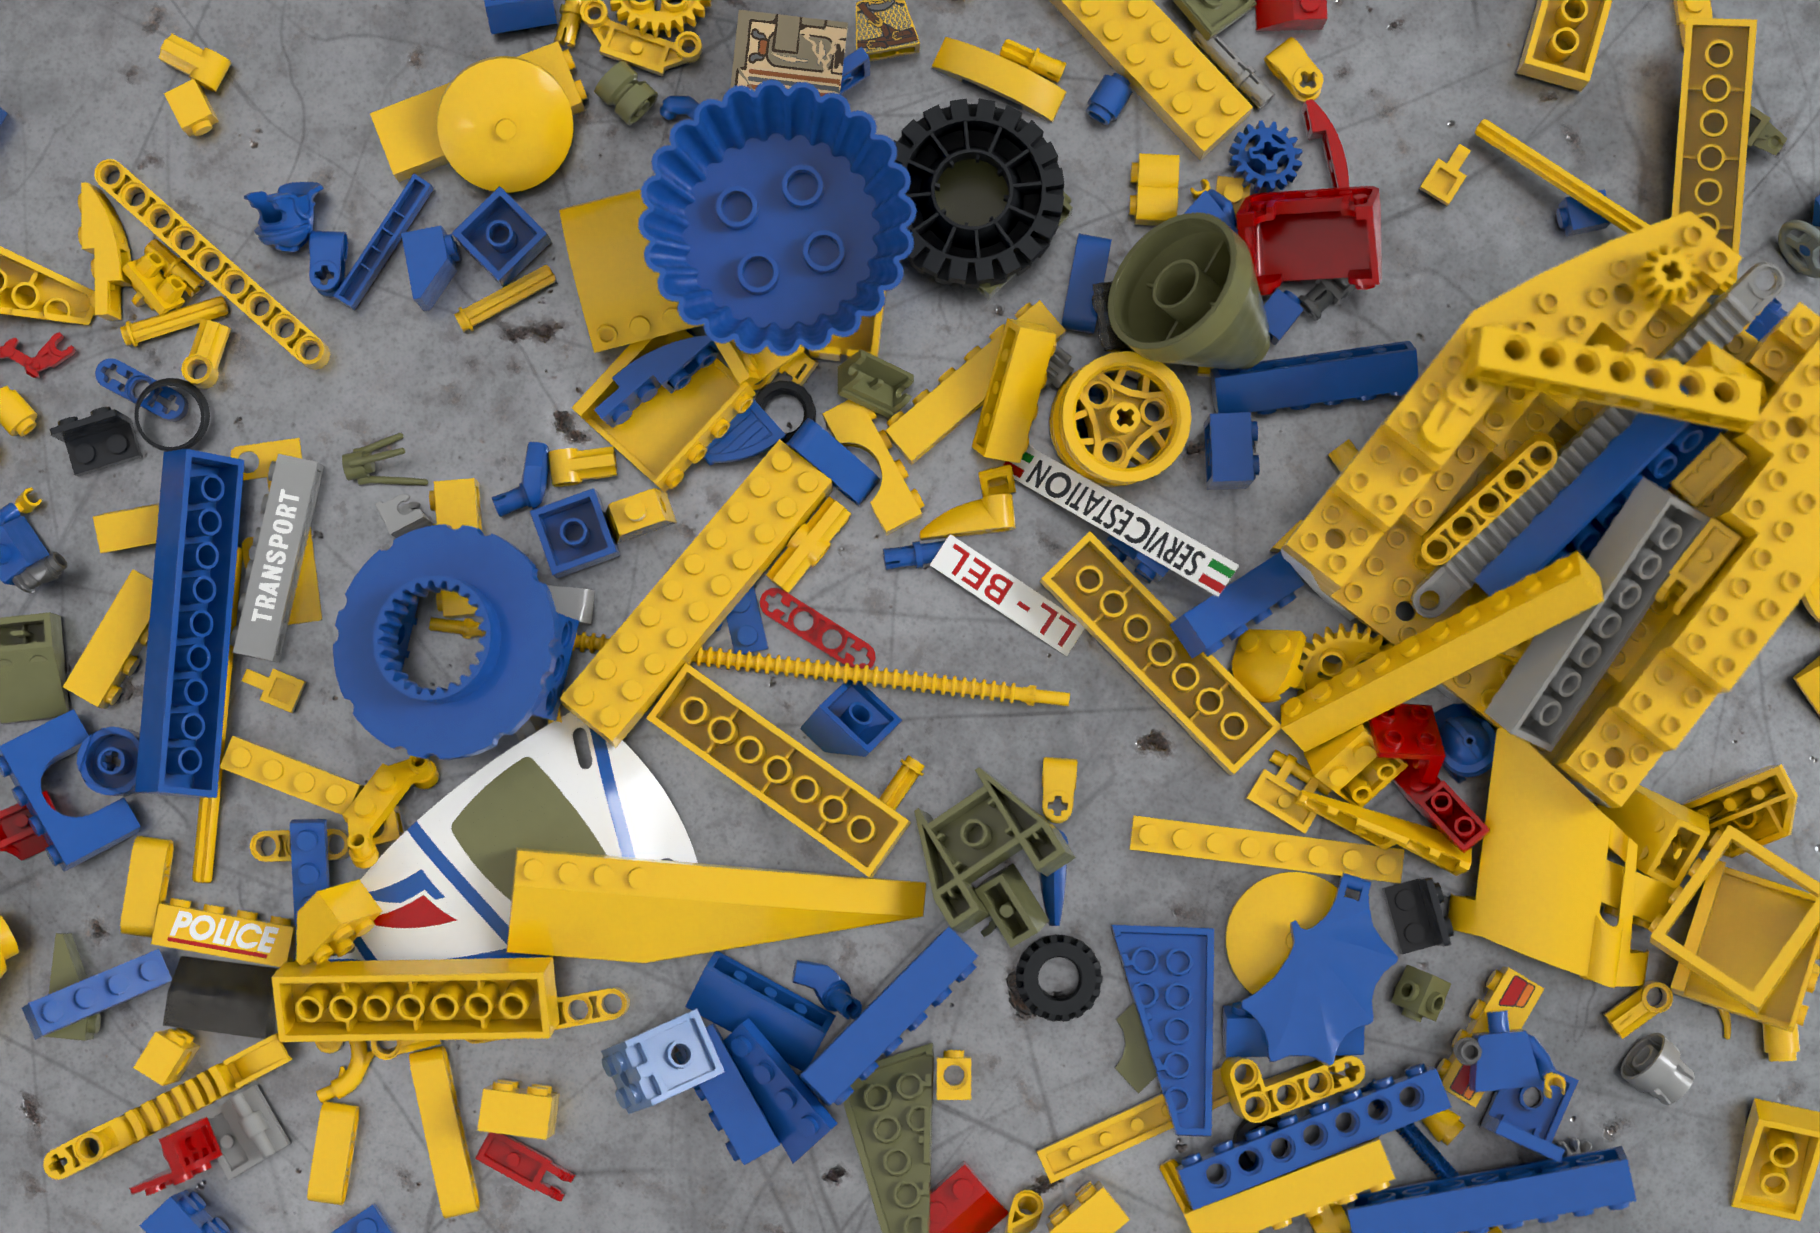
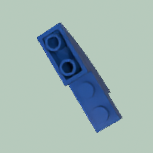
[594,335,720,428]

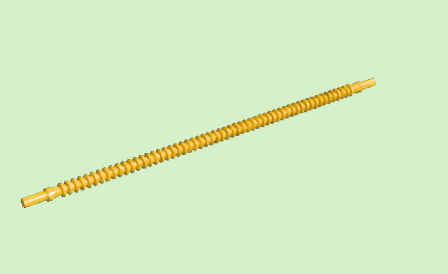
[429,617,1070,707]

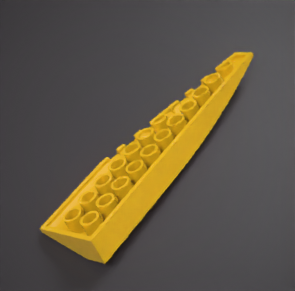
[506,848,926,963]

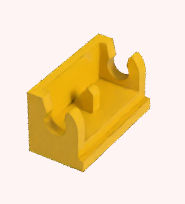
[93,503,159,553]

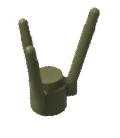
[342,433,428,486]

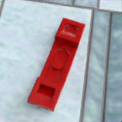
[1302,99,1349,188]

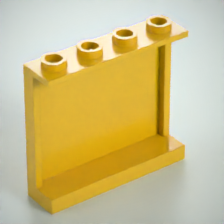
[572,330,756,493]
[1670,860,1820,1033]

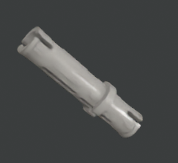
[1191,30,1275,109]

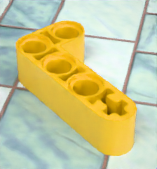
[1221,1055,1365,1123]

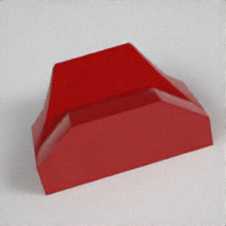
[0,790,57,861]

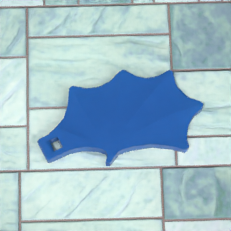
[1241,872,1398,1067]

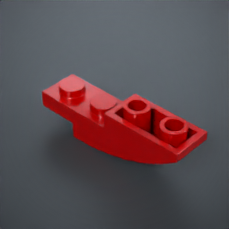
[1392,759,1490,853]

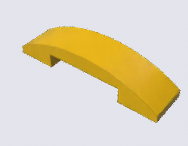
[931,37,1066,123]

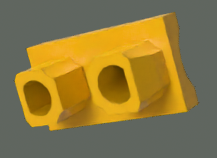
[121,251,186,315]

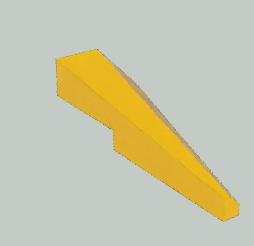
[1296,790,1472,876]

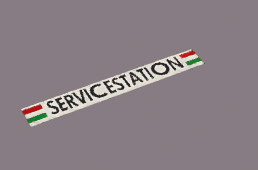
[1003,445,1239,597]

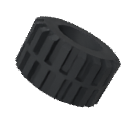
[1015,934,1103,1022]

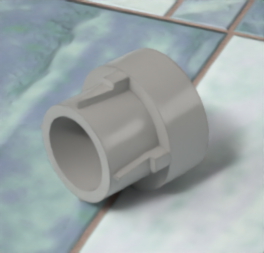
[1621,1033,1695,1105]

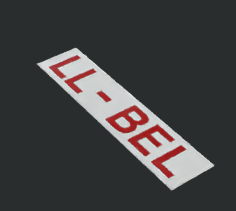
[930,534,1085,656]

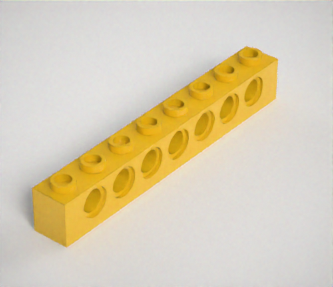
[1467,323,1762,433]

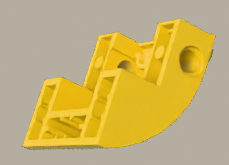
[559,189,704,353]

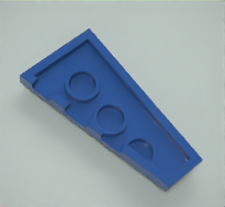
[723,1018,838,1163]

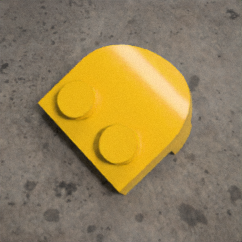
[1232,629,1307,703]

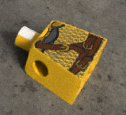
[856,0,920,61]
[605,488,677,544]

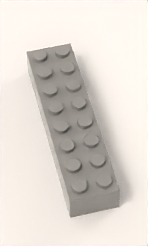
[1485,477,1710,752]

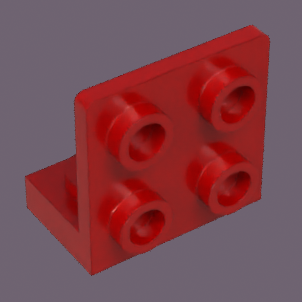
[1368,704,1446,783]
[129,1117,223,1196]

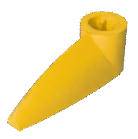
[920,494,1016,540]

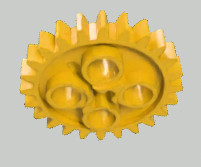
[610,0,712,38]
[1296,623,1393,697]

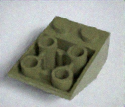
[0,612,69,724]

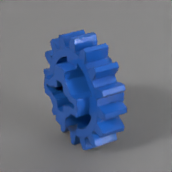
[1228,120,1302,193]

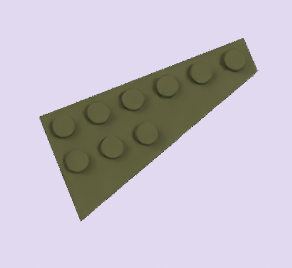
[843,1043,934,1233]

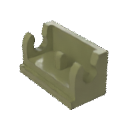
[838,349,914,419]

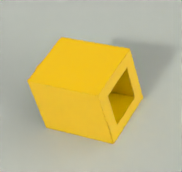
[164,79,219,137]

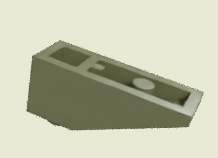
[44,933,101,1041]

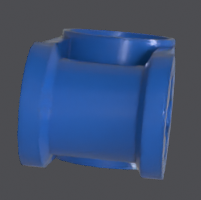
[309,231,348,298]

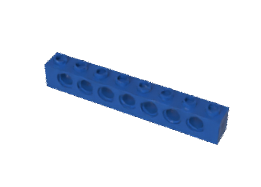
[1175,1063,1452,1210]

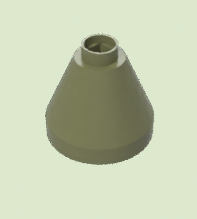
[1108,212,1270,370]

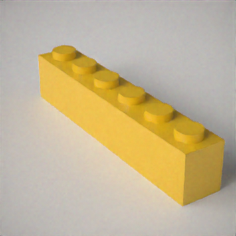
[885,300,1066,465]
[1184,1137,1395,1233]

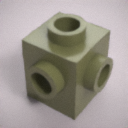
[1391,965,1451,1022]

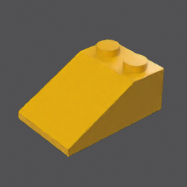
[1731,1098,1820,1221]

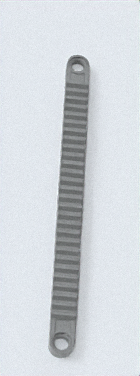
[1411,262,1785,618]

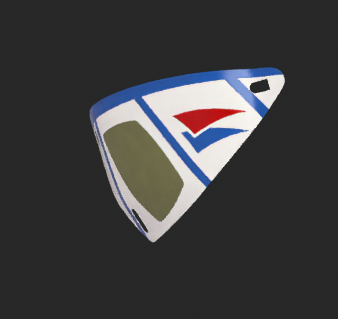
[327,712,698,961]

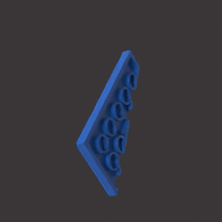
[1111,925,1214,1137]

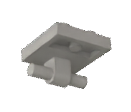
[195,1085,291,1180]

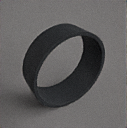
[134,378,210,452]

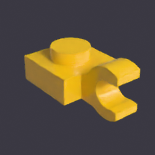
[1419,144,1471,206]
[241,669,306,713]

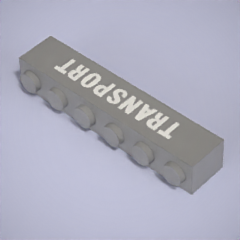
[230,454,324,663]

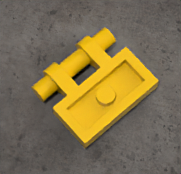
[1246,749,1332,834]

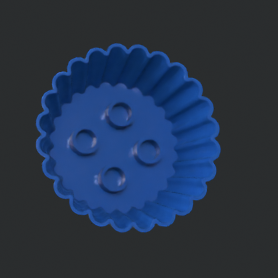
[638,80,917,356]

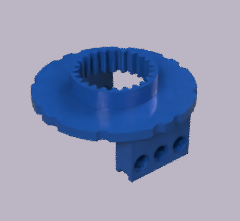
[333,524,579,760]

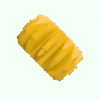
[1636,243,1700,306]

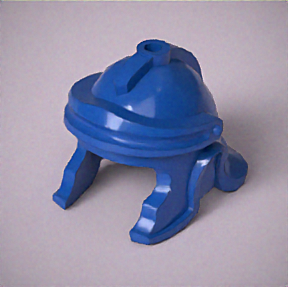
[244,182,324,252]
[1434,704,1496,783]

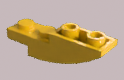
[78,182,132,321]

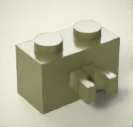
[975,863,1050,948]

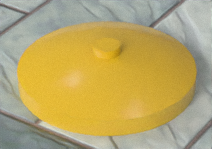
[437,56,573,193]
[1225,872,1346,995]

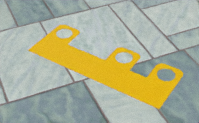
[230,438,322,625]

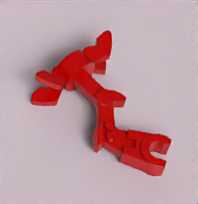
[0,332,76,378]

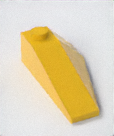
[0,246,95,325]

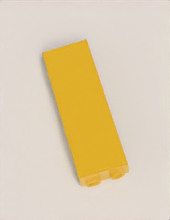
[370,41,588,182]

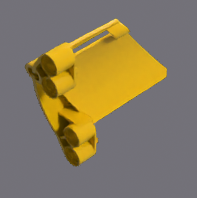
[1448,727,1649,988]

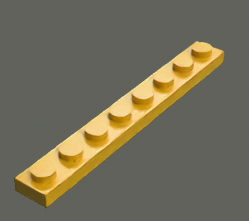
[1129,816,1405,883]

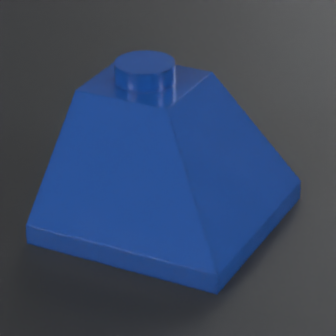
[800,680,902,757]

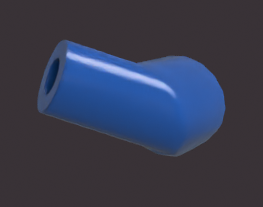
[660,96,699,120]

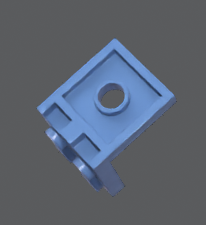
[601,1009,725,1114]

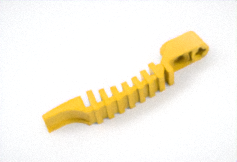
[43,1033,292,1180]

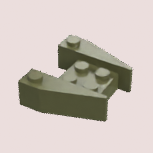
[914,767,1076,933]

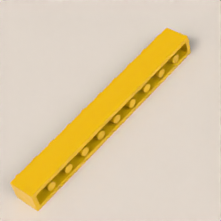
[1280,551,1604,752]

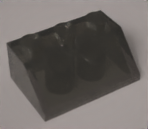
[163,956,279,1039]

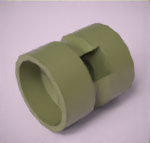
[594,61,658,125]

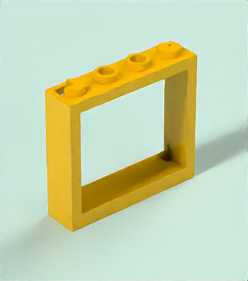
[1648,825,1820,1014]

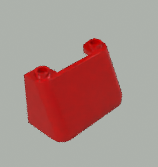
[1236,186,1382,295]

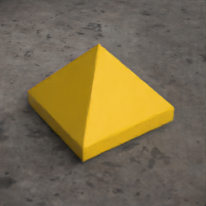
[978,465,1016,497]

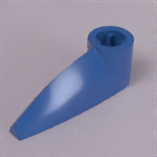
[1038,829,1068,926]

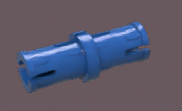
[883,540,946,570]

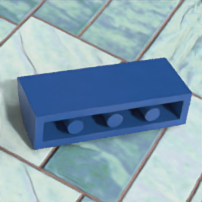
[685,951,836,1071]

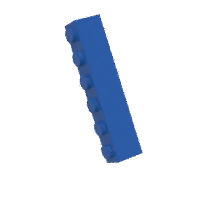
[1210,341,1419,415]

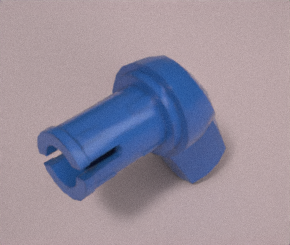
[492,442,549,517]
[792,960,862,1020]

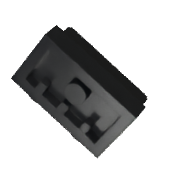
[49,407,142,476]
[1382,877,1454,954]

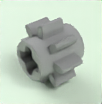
[1044,348,1074,390]

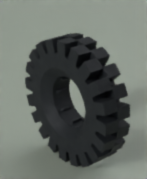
[893,98,1065,288]

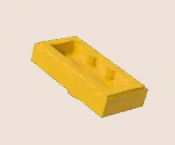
[1670,433,1748,509]

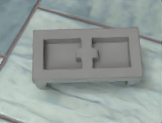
[375,494,434,538]

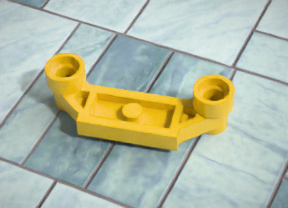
[580,0,702,76]
[342,756,439,869]

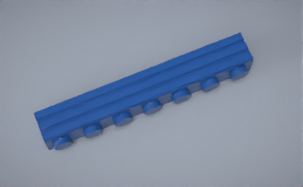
[334,173,434,311]

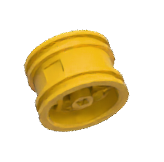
[1049,351,1192,487]

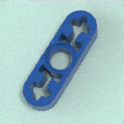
[95,358,188,422]

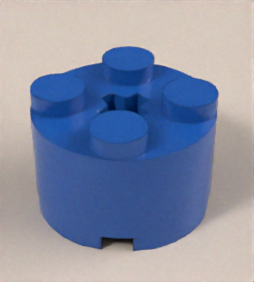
[77,727,140,796]

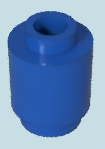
[1086,73,1133,125]

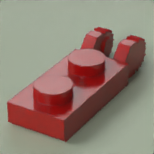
[475,1132,575,1202]

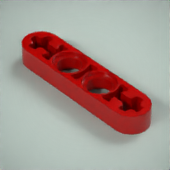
[760,588,876,669]

